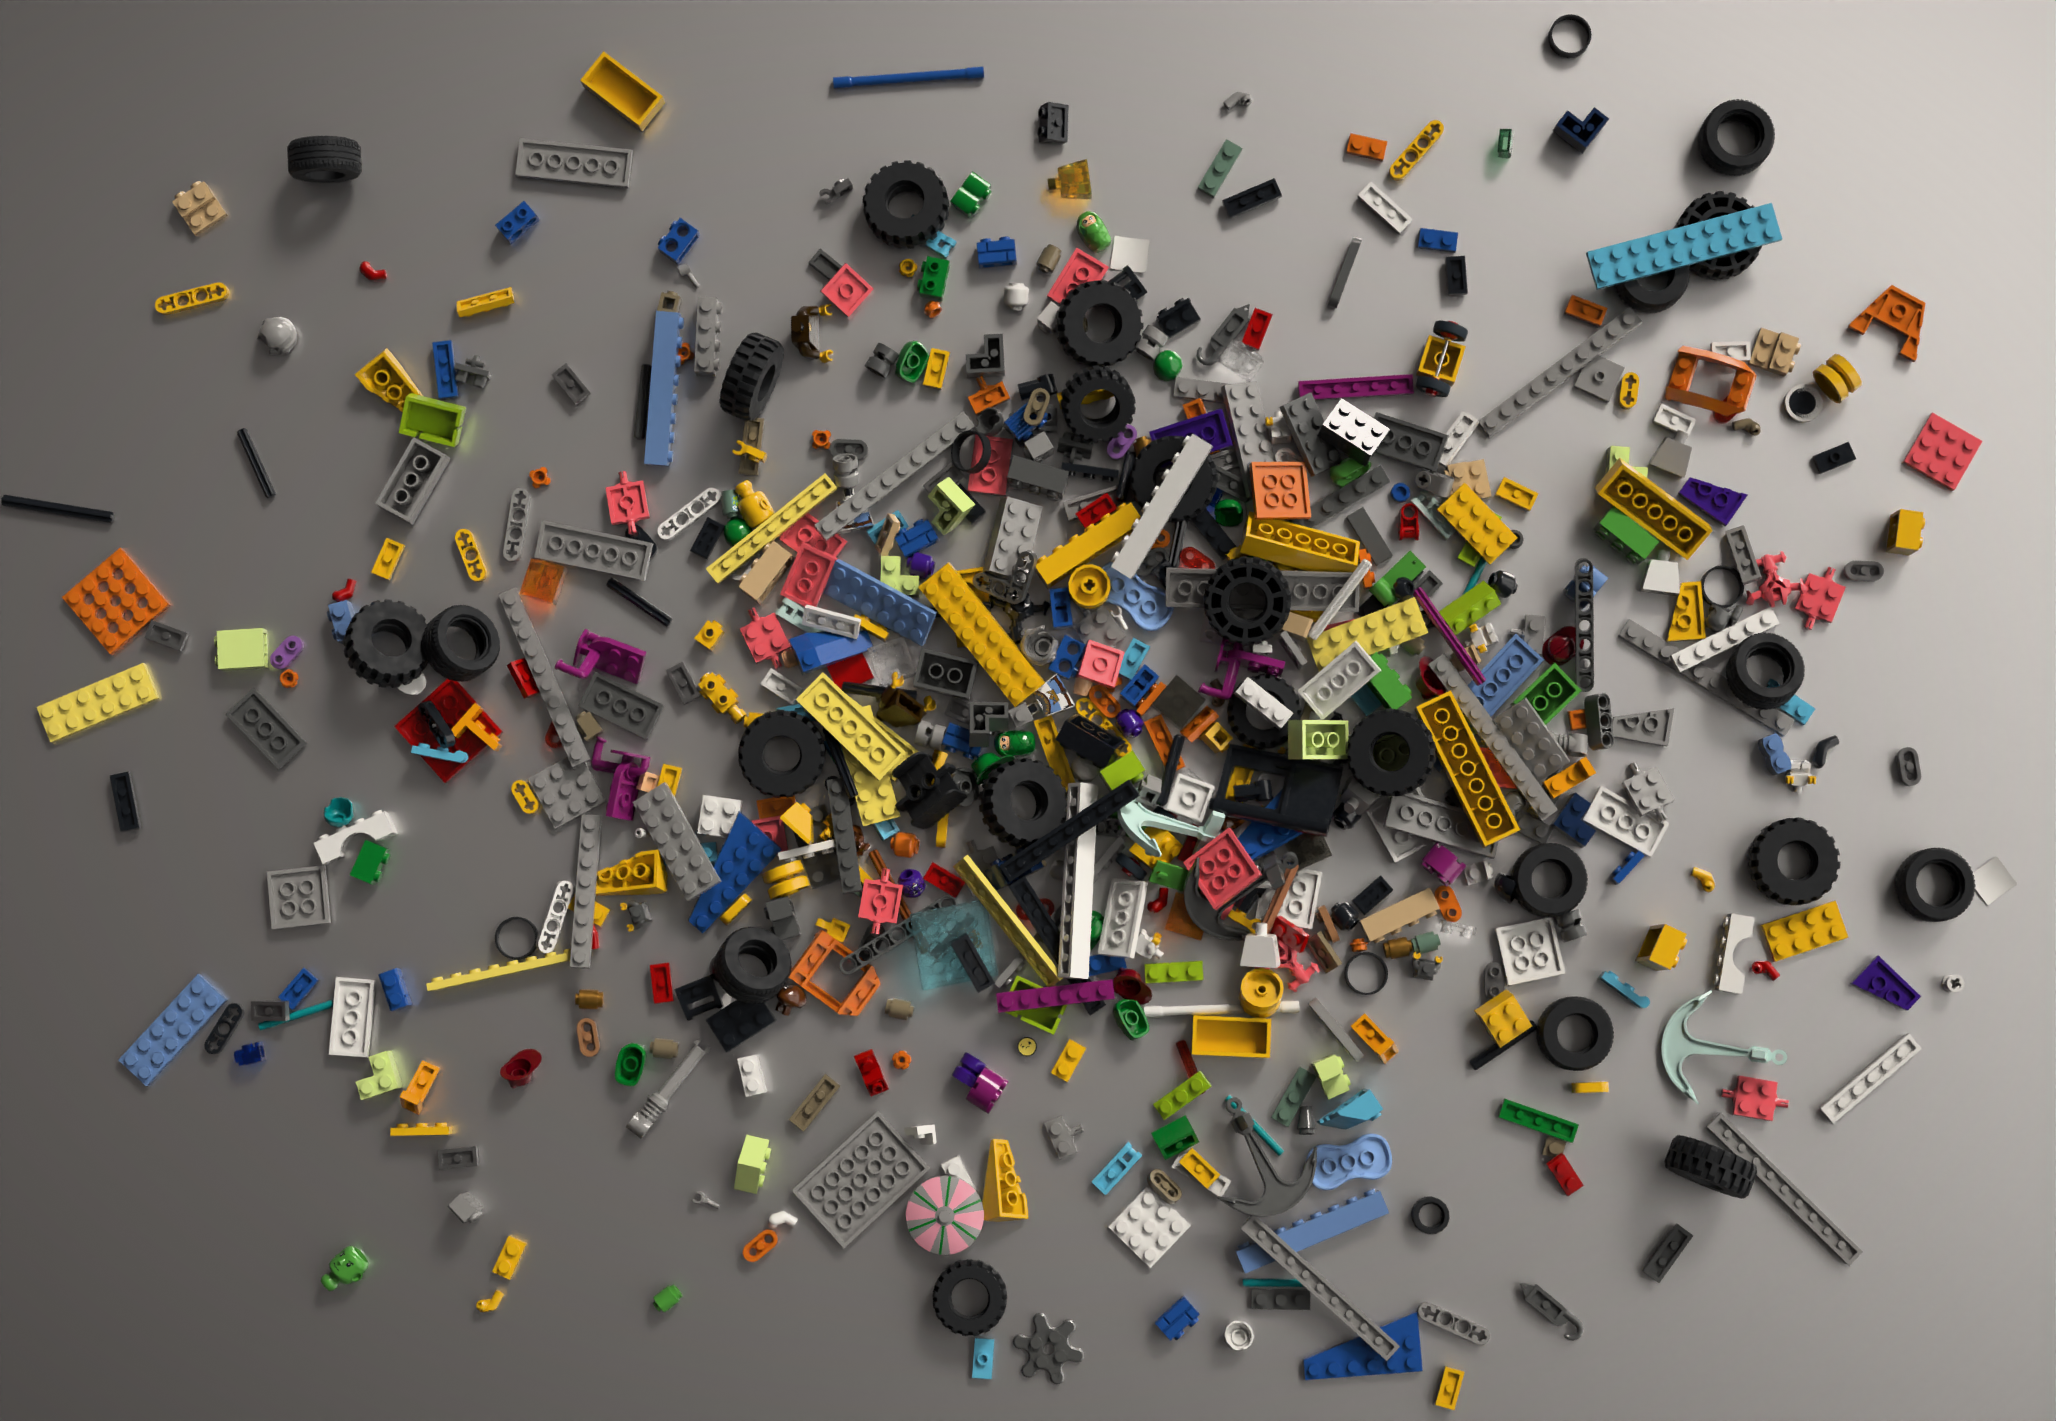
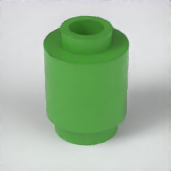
[653,1284,683,1312]

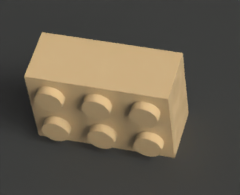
[738,541,795,605]

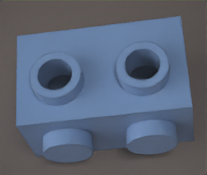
[327,600,355,644]

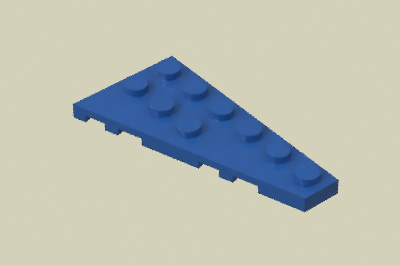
[1238,788,1303,862]
[688,811,782,933]
[1303,1311,1423,1380]

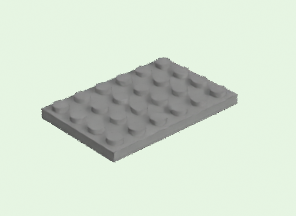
[792,1111,930,1248]

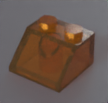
[519,558,568,606]
[1164,892,1204,941]

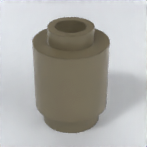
[1036,244,1062,274]
[1399,637,1426,656]
[885,998,914,1020]
[649,1038,679,1059]

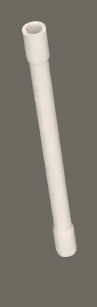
[1144,1001,1299,1018]

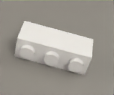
[1235,677,1293,730]

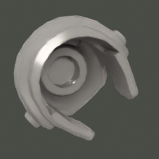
[257,317,297,356]
[1020,625,1058,666]

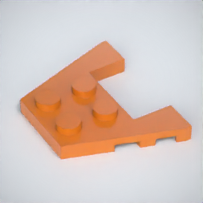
[1848,285,1926,362]

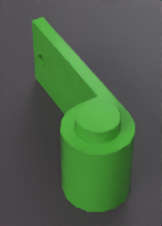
[1369,551,1426,607]
[1148,860,1201,892]

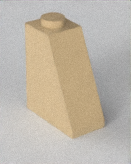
[1263,609,1313,642]

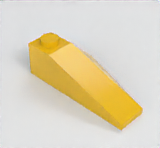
[354,348,423,412]
[596,850,668,896]
[982,1139,1028,1222]

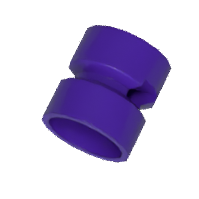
[952,1052,987,1088]

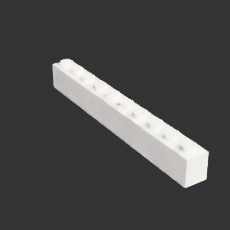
[1058,782,1098,979]

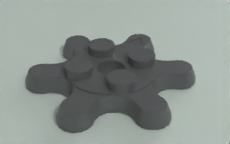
[1013,1313,1084,1384]

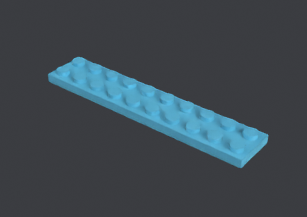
[1586,203,1782,290]

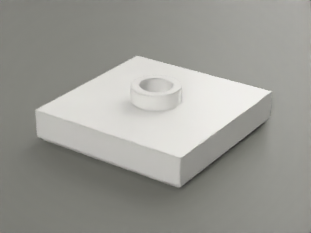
[1165,773,1215,823]

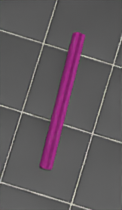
[1413,587,1486,686]

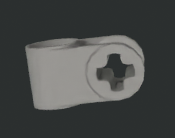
[1415,471,1454,497]

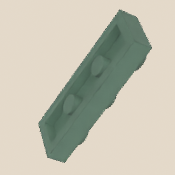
[1198,139,1243,198]
[1271,1067,1317,1127]

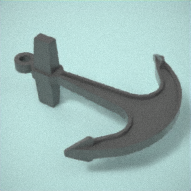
[1184,851,1298,941]
[1217,1097,1317,1217]

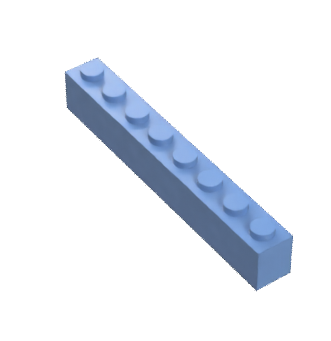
[644,311,684,466]
[1235,1189,1389,1274]

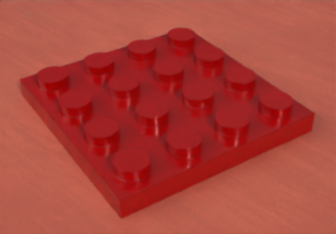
[394,679,503,783]

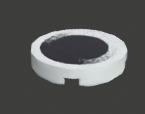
[1784,384,1823,423]

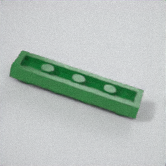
[1498,1099,1579,1143]

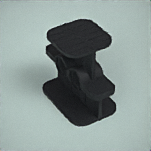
[892,752,967,829]

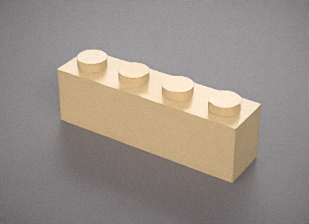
[1359,887,1440,944]

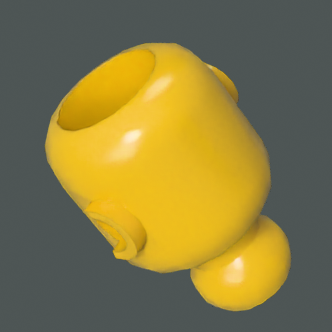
[735,480,774,528]

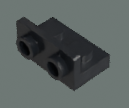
[1037,102,1069,144]
[1156,298,1201,339]

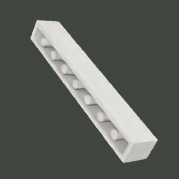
[1111,434,1213,579]

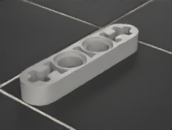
[503,488,530,562]
[1308,997,1364,1062]
[1417,1302,1490,1345]

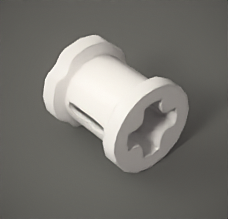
[1942,975,1965,992]

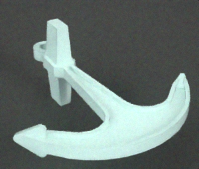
[1117,787,1225,857]
[1661,990,1788,1105]

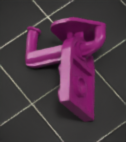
[554,629,646,684]
[1198,637,1285,700]
[591,736,651,821]

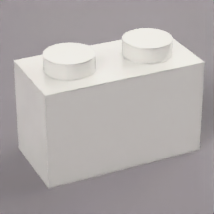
[737,1054,767,1097]

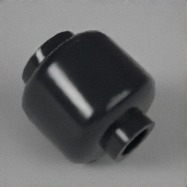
[1488,570,1518,598]
[1333,802,1362,830]
[1330,902,1359,931]

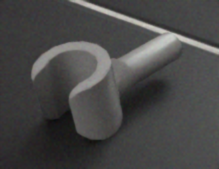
[678,264,699,288]
[692,1192,720,1209]

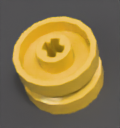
[1813,354,1862,403]
[1068,564,1111,609]
[761,860,810,900]
[1239,968,1284,1018]

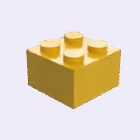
[1886,509,1925,556]
[1474,989,1532,1048]

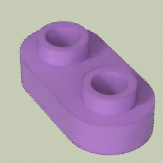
[1107,424,1137,460]
[270,636,304,670]

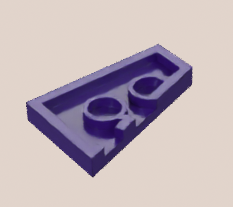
[1678,477,1748,526]
[1850,955,1921,1010]

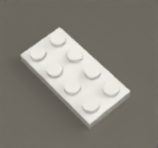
[1298,641,1381,720]
[1582,786,1670,857]
[1097,878,1148,959]
[329,977,376,1057]

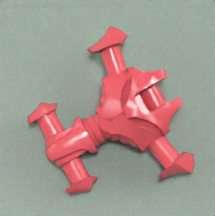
[1746,551,1808,608]
[1255,928,1320,992]

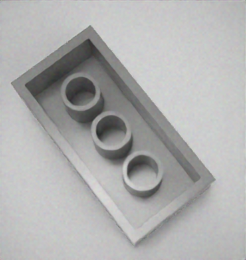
[375,437,451,525]
[983,496,1043,581]

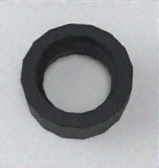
[1411,1197,1450,1234]

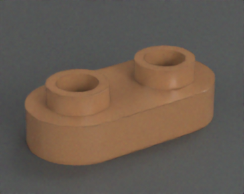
[1315,905,1340,943]
[577,1018,600,1057]

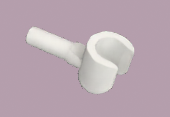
[1110,606,1128,631]

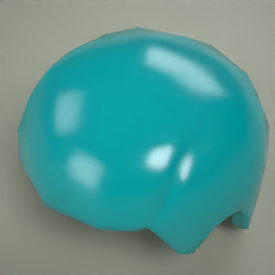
[324,797,353,827]

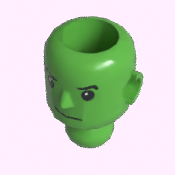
[320,1246,369,1291]

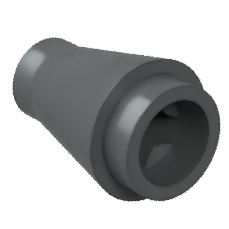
[1297,1106,1316,1135]

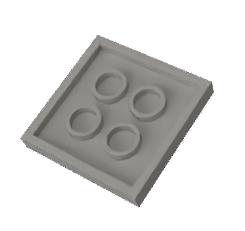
[528,757,607,829]
[267,865,331,930]

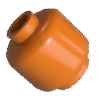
[890,832,920,858]

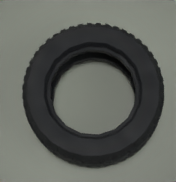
[1698,99,1775,176]
[422,605,500,682]
[1726,633,1805,710]
[1895,848,1976,922]

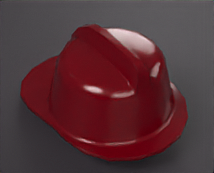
[1542,626,1584,666]
[1415,656,1446,700]
[1113,967,1153,1005]
[500,1049,542,1089]

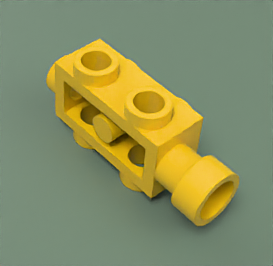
[698,672,747,724]

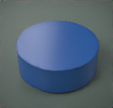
[1390,483,1410,503]

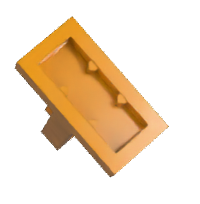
[451,703,502,752]
[1542,757,1596,799]
[1351,1013,1399,1064]
[400,1060,440,1115]

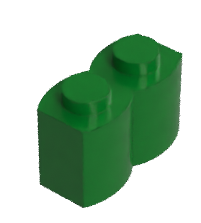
[950,171,992,217]

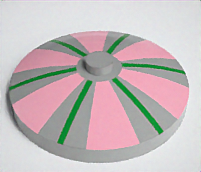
[906,1175,984,1255]

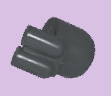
[1705,604,1743,632]
[1504,791,1526,818]

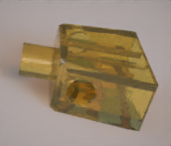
[1047,159,1092,199]

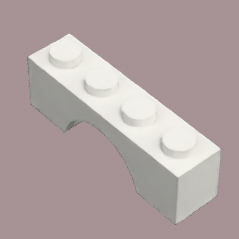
[314,810,397,865]
[1713,913,1755,994]

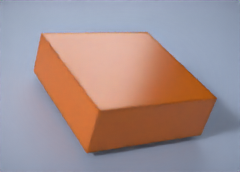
[1567,709,1586,731]

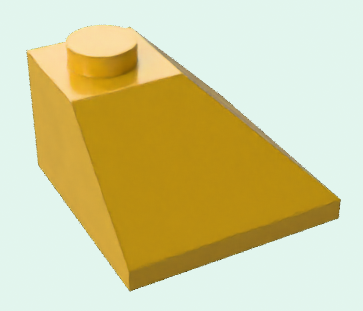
[780,802,814,845]

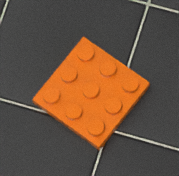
[1249,462,1311,520]

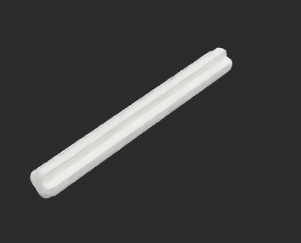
[1308,559,1372,640]

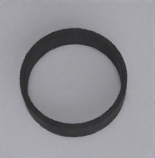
[1548,14,1592,58]
[951,430,991,474]
[1701,565,1744,608]
[495,917,538,960]
[1344,952,1388,995]

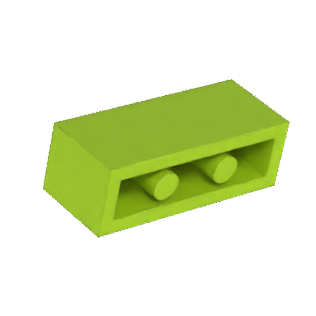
[1439,580,1501,636]

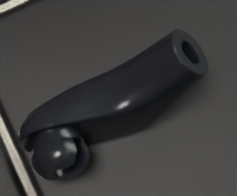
[1812,735,1839,769]

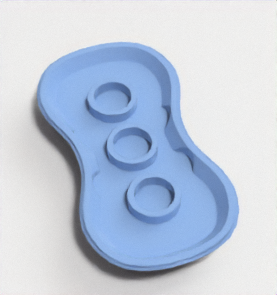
[1102,561,1174,631]
[1306,1134,1392,1190]

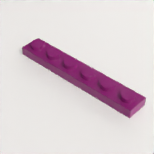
[1298,374,1414,400]
[996,979,1115,1013]

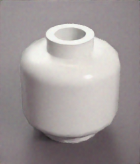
[1004,283,1029,310]

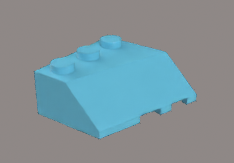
[1317,1088,1383,1130]

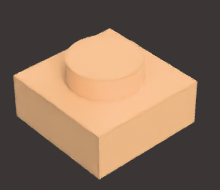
[636,772,660,793]

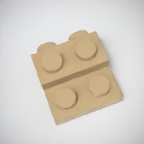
[172,181,228,236]
[1748,328,1801,377]
[1444,459,1492,499]

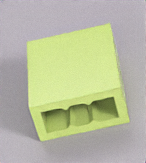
[214,628,269,671]

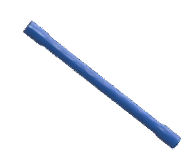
[833,66,984,89]

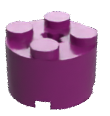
[1421,842,1466,887]
[966,1067,1009,1114]

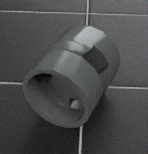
[865,343,899,378]
[1555,909,1587,942]

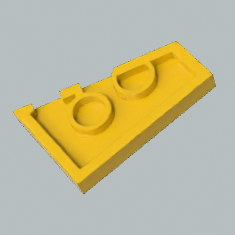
[1666,581,1706,642]

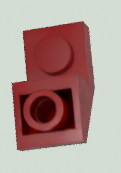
[854,1049,889,1097]

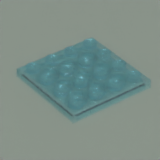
[910,900,998,991]

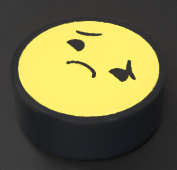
[1017,1037,1037,1056]

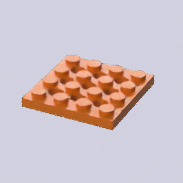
[62,548,171,655]

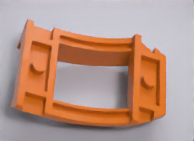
[1666,346,1757,417]
[789,930,881,1016]

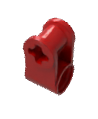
[1398,503,1419,541]

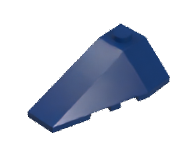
[789,631,874,676]

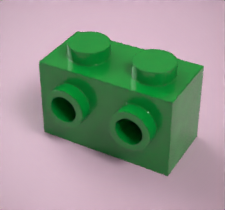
[917,256,950,301]
[350,840,391,885]
[1151,1115,1199,1160]

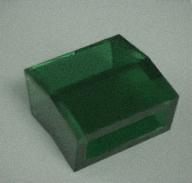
[1497,129,1514,158]

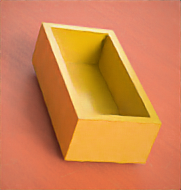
[580,51,665,131]
[1635,924,1687,971]
[1191,1015,1271,1058]

